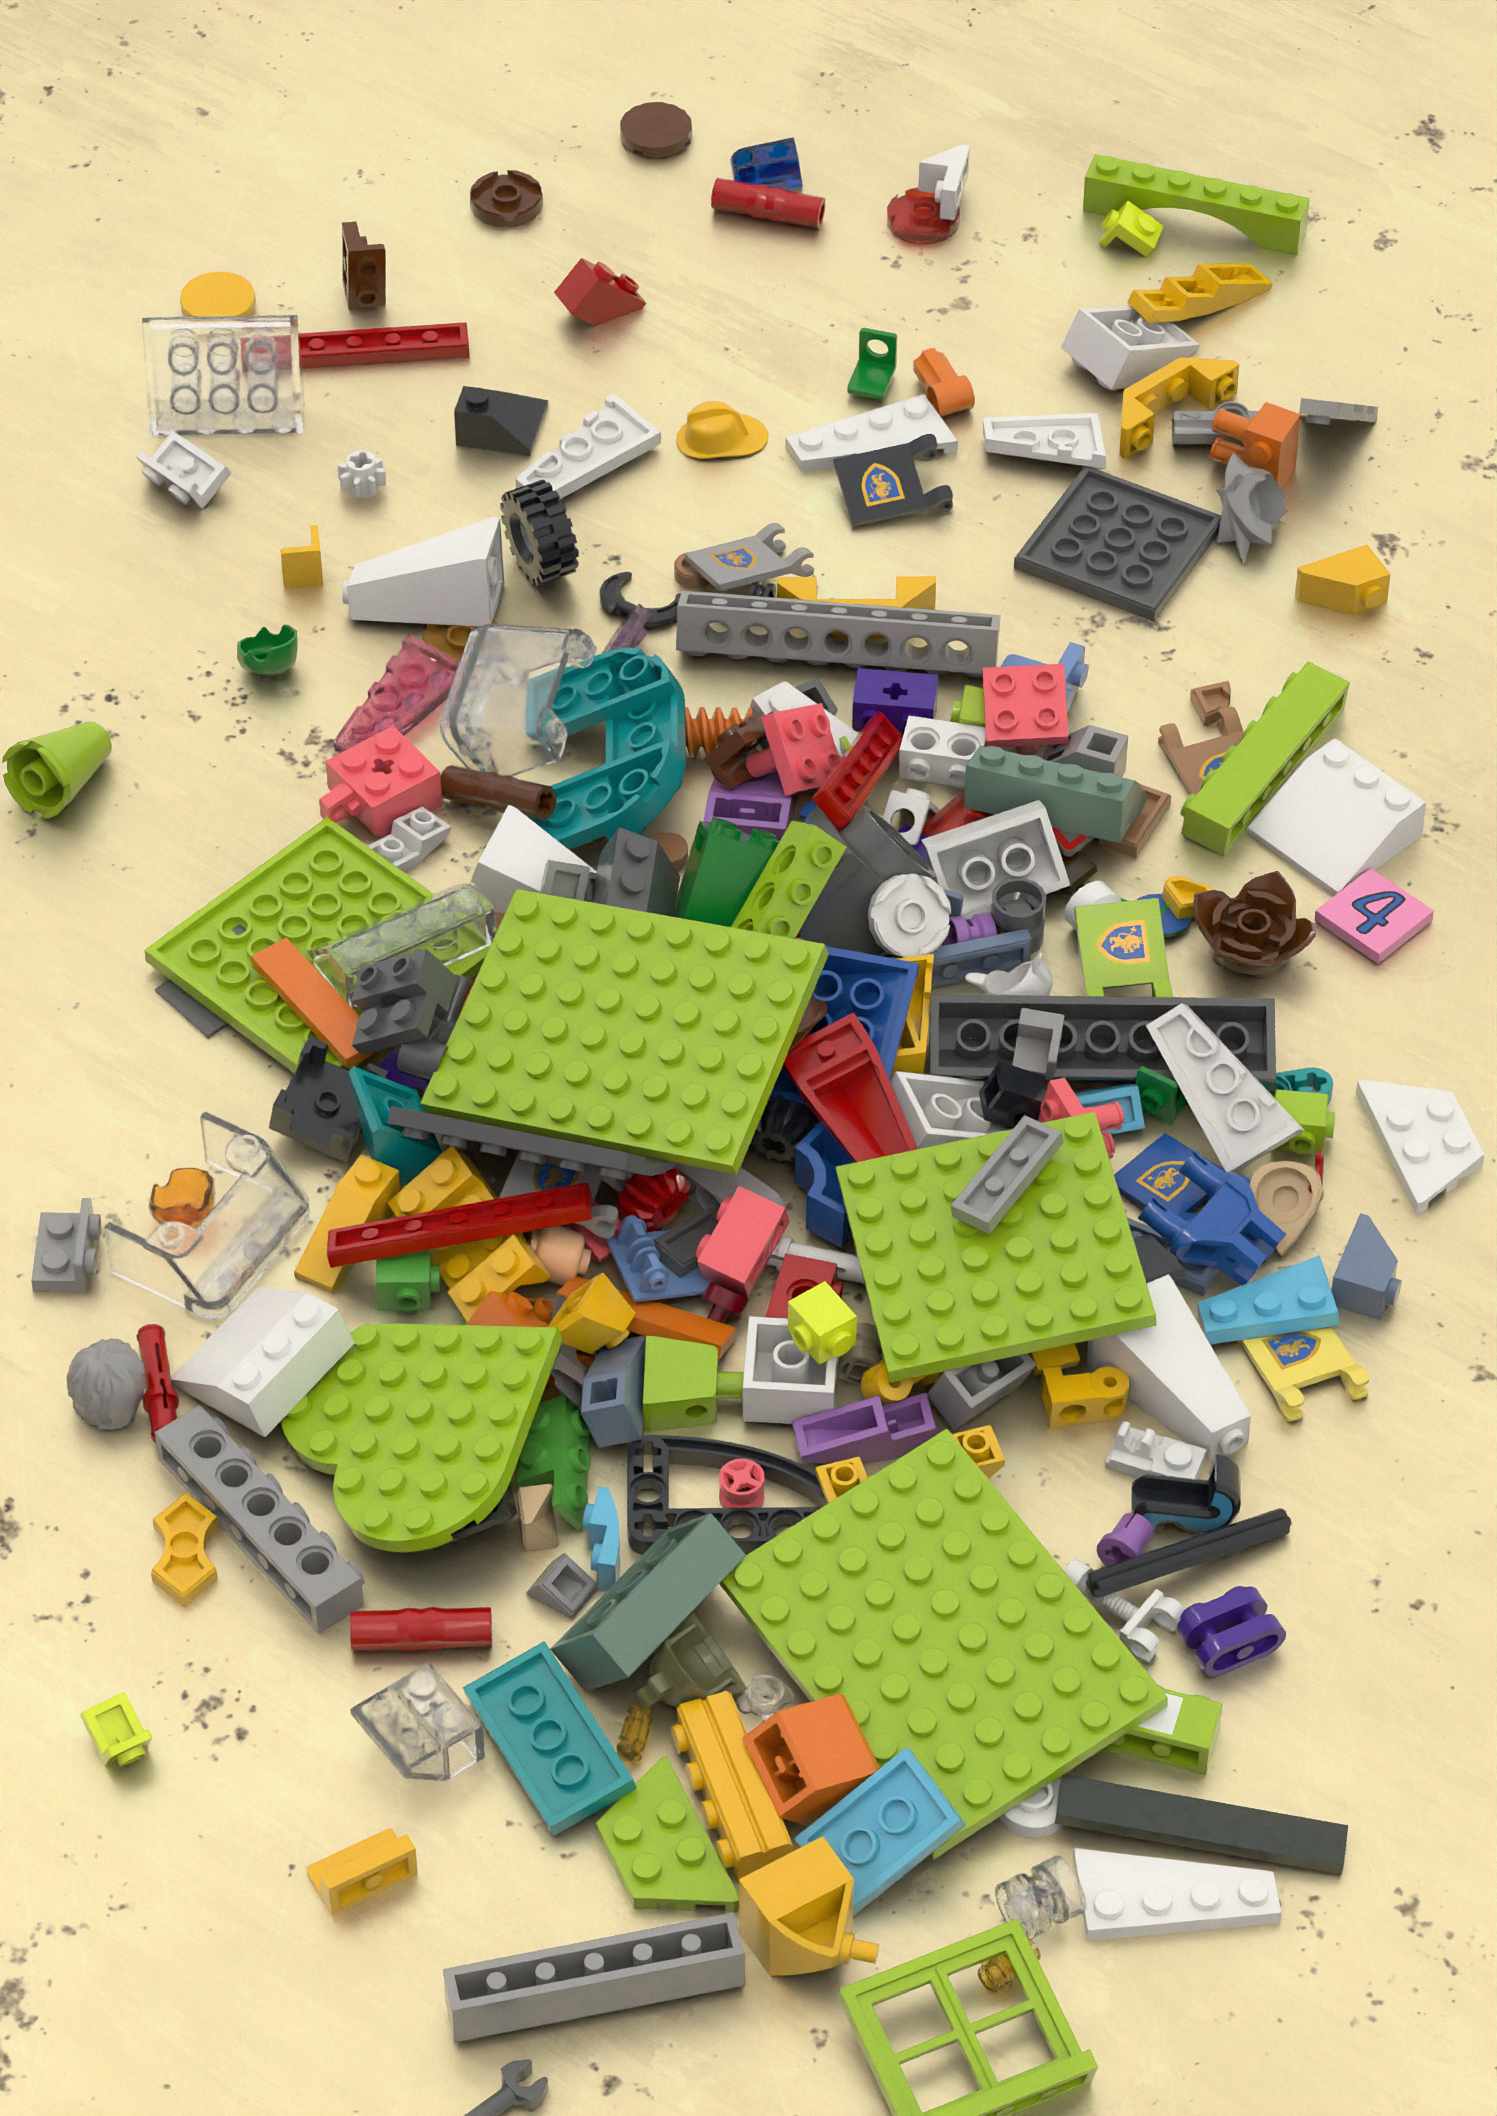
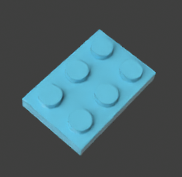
[795,1747,966,1916]

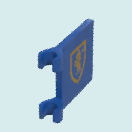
[1114,1133,1251,1221]

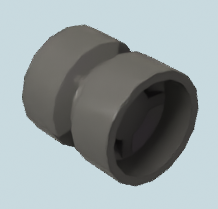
[991,878,1046,955]

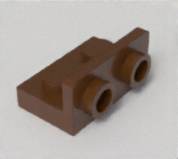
[342,221,386,310]

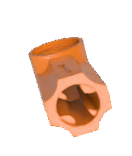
[913,348,975,417]

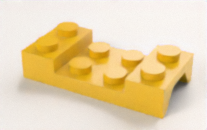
[387,1146,552,1322]

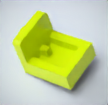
[1099,201,1163,257]
[80,1691,153,1767]

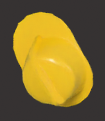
[676,401,768,459]

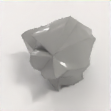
[1216,453,1288,566]

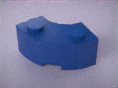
[794,1122,854,1248]

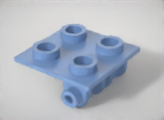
[605,1215,712,1302]

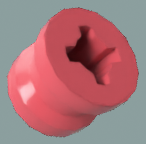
[719,1458,765,1508]

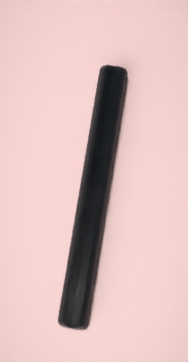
[1086,1508,1292,1598]

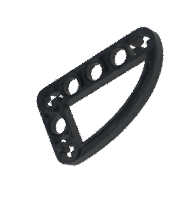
[627,1435,827,1555]

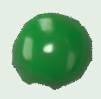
[237,624,298,677]

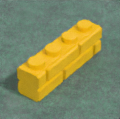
[671,1691,793,1882]

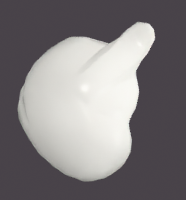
[965,952,1053,996]

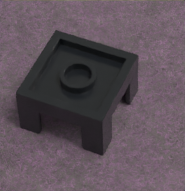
[269,1036,388,1163]

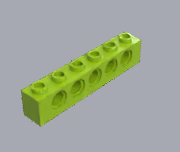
[731,821,847,939]

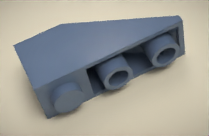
[581,1335,646,1448]

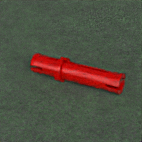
[136,1324,179,1443]

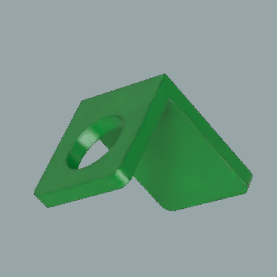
[847,328,897,399]
[1136,1066,1188,1125]

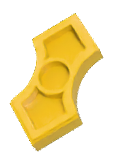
[151,1492,219,1607]

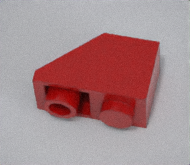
[554,258,647,326]

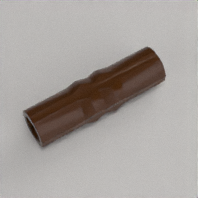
[440,765,557,820]

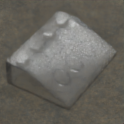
[142,315,305,436]

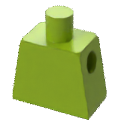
[643,1336,744,1431]

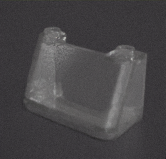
[439,624,597,776]

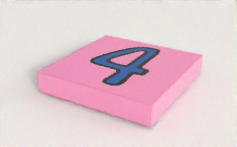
[1314,868,1434,964]

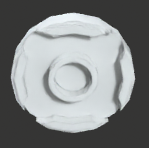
[868,874,951,958]

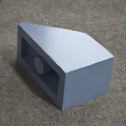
[1331,1213,1402,1320]

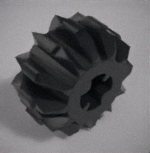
[751,1094,819,1164]

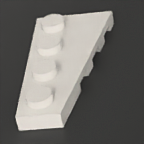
[515,393,661,500]
[785,394,958,472]
[1146,1003,1305,1174]
[1073,1848,1282,1941]

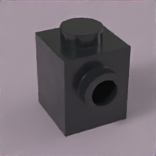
[979,1061,1047,1129]

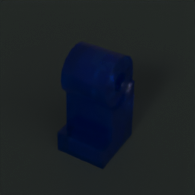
[730,137,803,189]

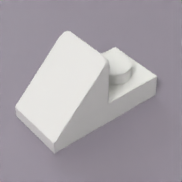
[918,144,970,220]

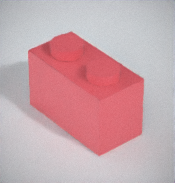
[695,1186,790,1297]

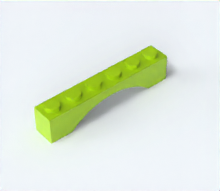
[1083,154,1310,255]

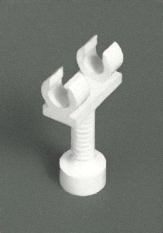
[1064,1559,1185,1663]

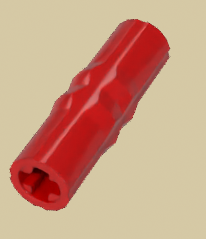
[711,177,826,229]
[350,1607,492,1651]

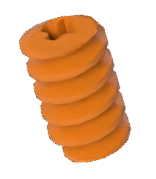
[685,707,752,758]

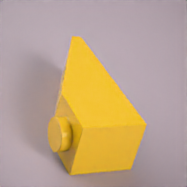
[294,1154,400,1293]

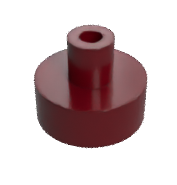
[702,1281,750,1323]

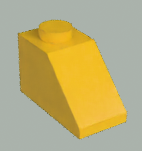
[1295,544,1391,614]
[548,1272,636,1354]

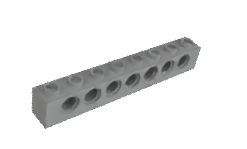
[676,591,1001,678]

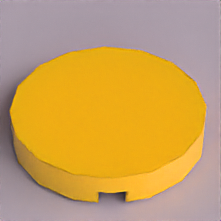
[180,272,256,331]

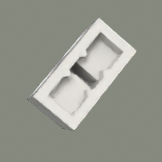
[899,716,987,788]

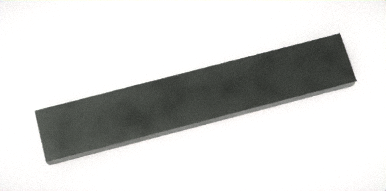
[1055,1774,1348,1875]

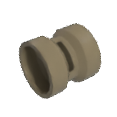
[837,1322,882,1386]

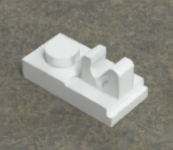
[1105,1421,1207,1479]

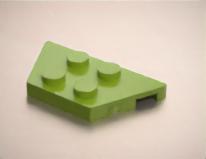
[596,1756,739,1912]

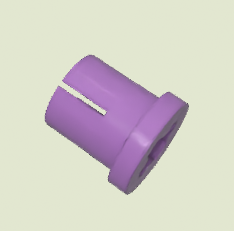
[1097,1513,1154,1566]

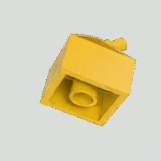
[739,1836,879,1976]

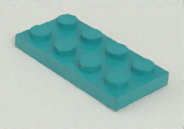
[462,1641,637,1837]

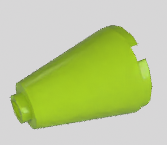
[2,721,112,819]

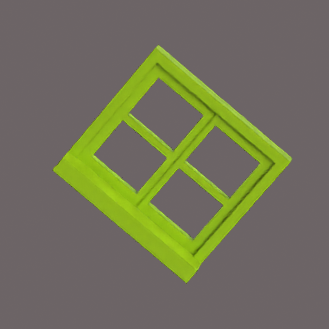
[837,1918,1099,2116]

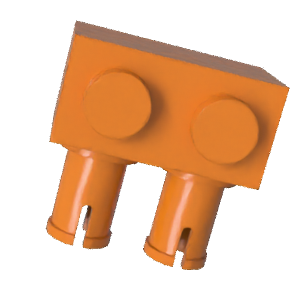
[1210,402,1301,490]

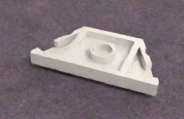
[1356,1080,1484,1214]

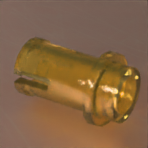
[978,1936,1041,1993]

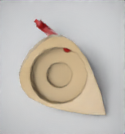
[1250,1150,1324,1257]

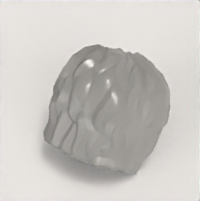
[66,1338,145,1430]

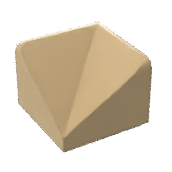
[517,1484,559,1552]

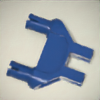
[1138,1150,1286,1285]

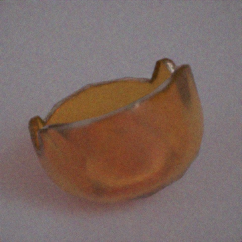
[148,1167,216,1231]

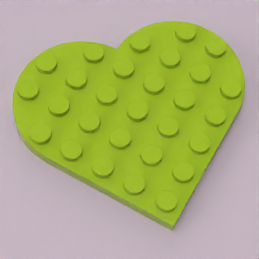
[281,1323,563,1552]

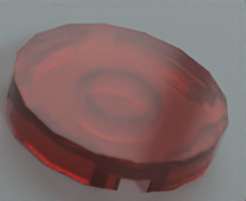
[887,188,960,245]

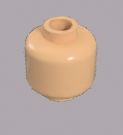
[528,1226,591,1286]

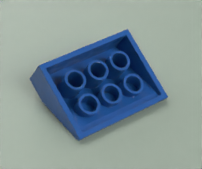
[770,946,919,1123]

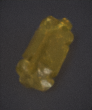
[616,1705,653,1763]

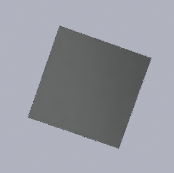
[1014,466,1221,621]

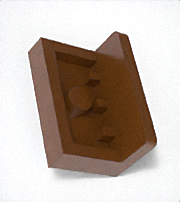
[704,711,773,790]

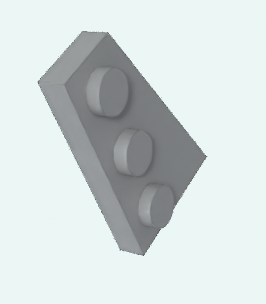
[1299,398,1378,425]

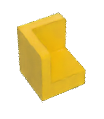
[280,525,323,588]

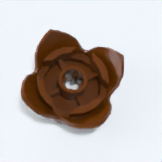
[1193,871,1316,979]

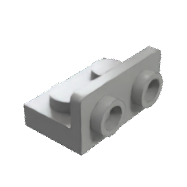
[31,1198,101,1293]

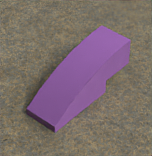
[792,1393,939,1464]

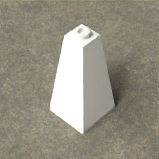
[342,517,505,627]
[459,805,597,919]
[1087,1274,1251,1460]

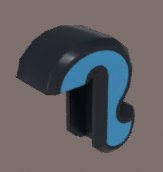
[1131,1453,1241,1534]

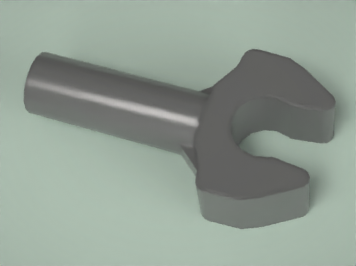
[464,2059,548,2116]

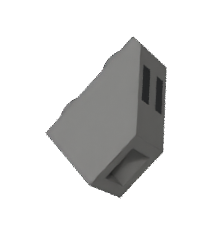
[1042,725,1128,777]

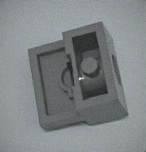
[351,949,458,1055]

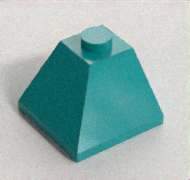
[348,1066,442,1185]

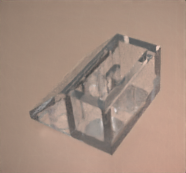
[350,1662,485,1781]

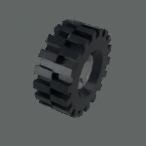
[500,480,579,586]

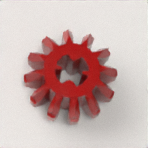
[616,1167,690,1232]

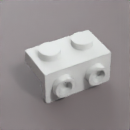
[136,431,232,509]

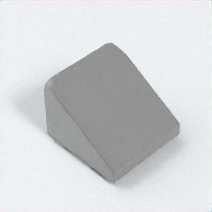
[526,1553,598,1618]

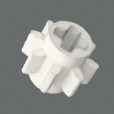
[338,450,386,499]

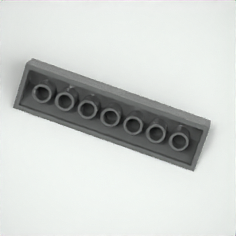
[929,994,1276,1082]

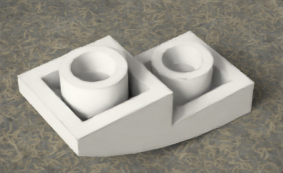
[367,807,451,873]

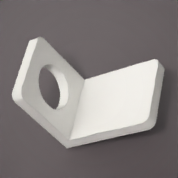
[883,788,941,846]

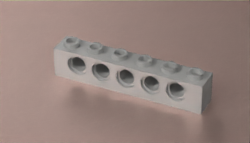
[155,1405,365,1634]

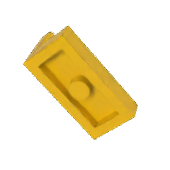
[307,1828,418,1916]

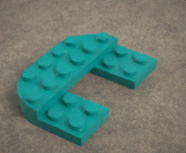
[527,648,686,849]

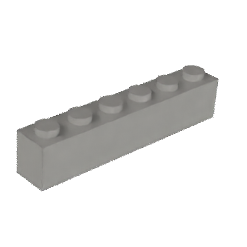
[443,1912,745,2042]

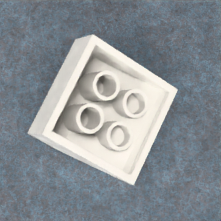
[1247,738,1426,896]
[171,1286,354,1437]

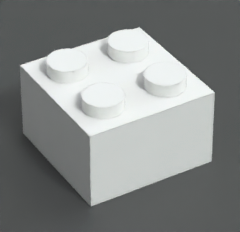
[743,1317,838,1424]

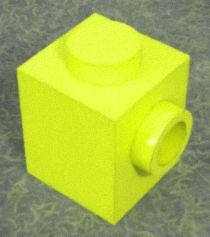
[788,1281,857,1365]

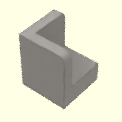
[1012,1008,1064,1078]

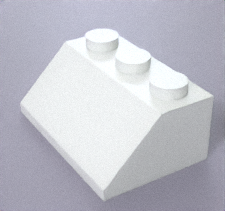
[921,800,1071,920]

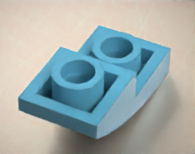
[583,1486,620,1591]

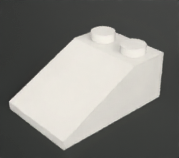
[1061,305,1200,391]
[890,1071,1011,1149]

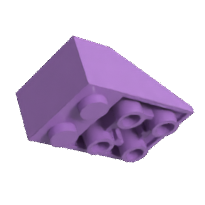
[703,771,798,841]

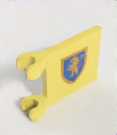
[1238,1327,1369,1422]

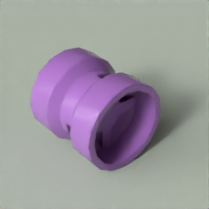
[943,913,997,946]

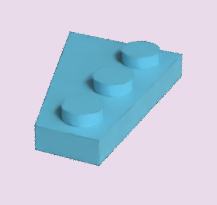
[1198,1255,1339,1345]

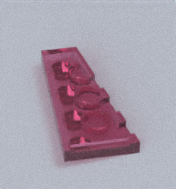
[334,633,470,754]

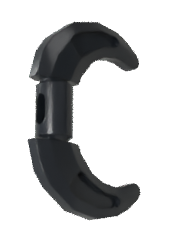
[599,572,681,627]

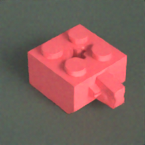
[319,726,442,838]

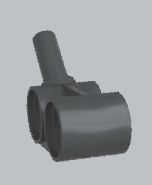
[397,974,471,1080]

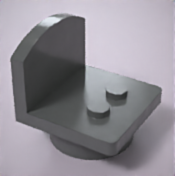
[799,805,936,957]

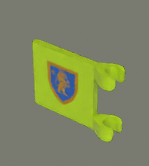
[1074,898,1173,997]

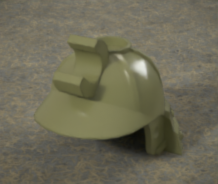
[636,1612,747,1708]

